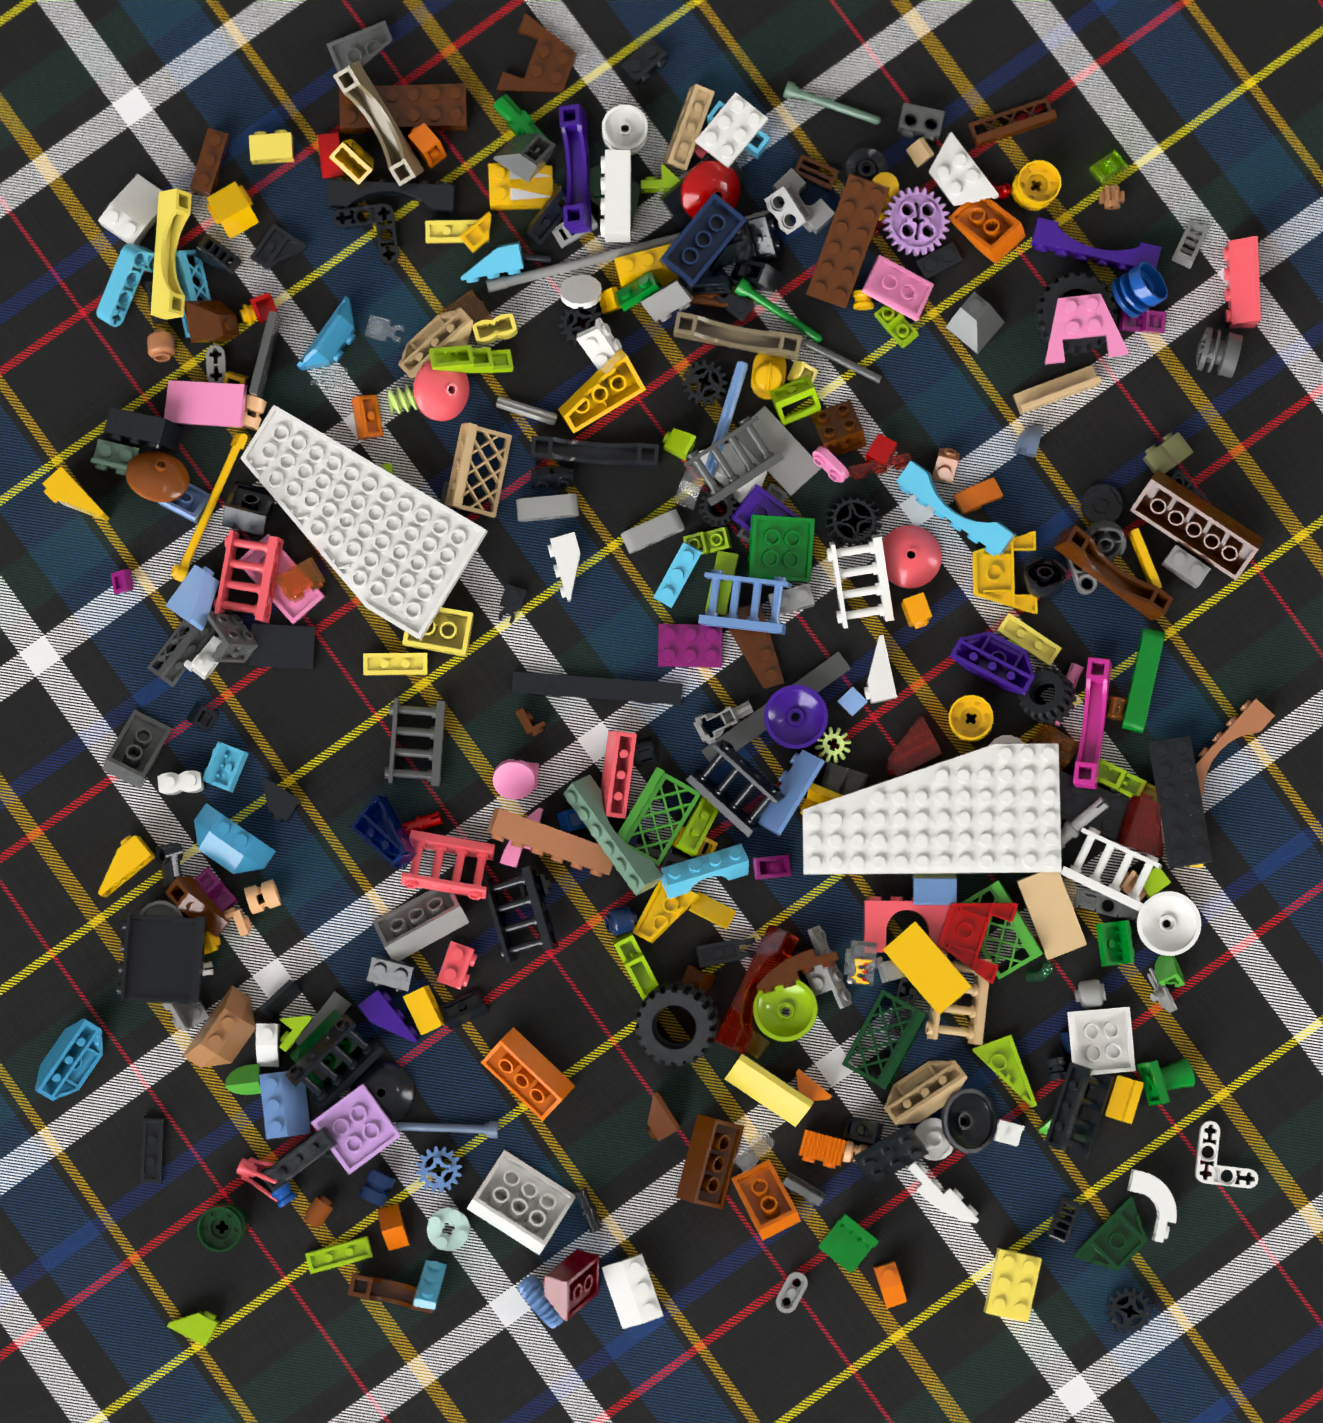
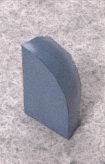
[1014,425,1043,458]

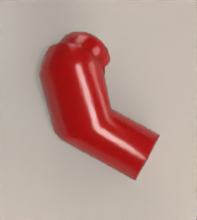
[988,180,1012,199]

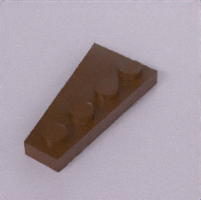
[721,602,784,690]

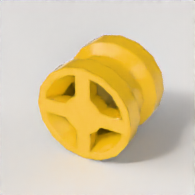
[853,290,874,310]

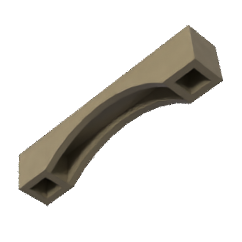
[333,60,424,186]
[673,311,802,361]

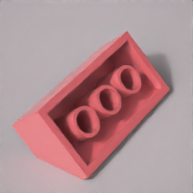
[1223,236,1261,328]

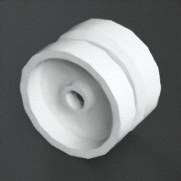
[602,105,648,155]

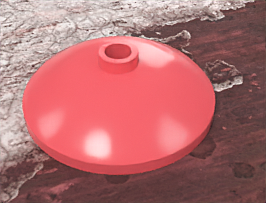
[414,360,469,421]
[882,525,942,589]

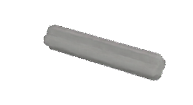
[496,396,557,425]

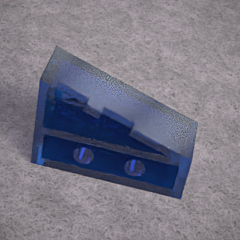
[350,794,417,870]

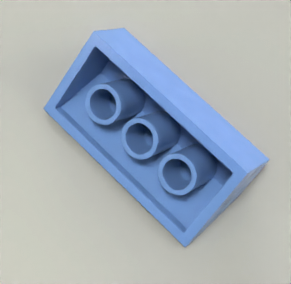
[758,750,825,836]

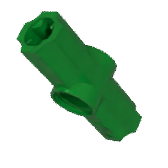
[493,94,547,138]

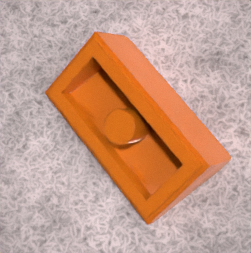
[352,395,383,440]

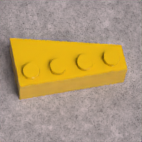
[558,348,646,433]

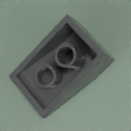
[102,709,172,789]

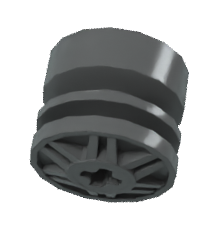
[1196,326,1243,378]

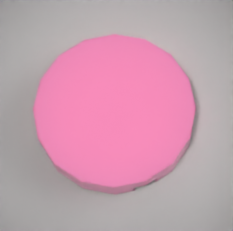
[493,759,535,800]

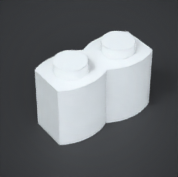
[158,770,204,795]

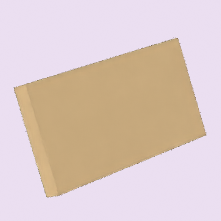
[1016,872,1087,960]

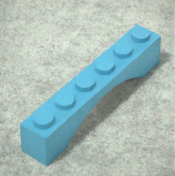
[896,461,1017,556]

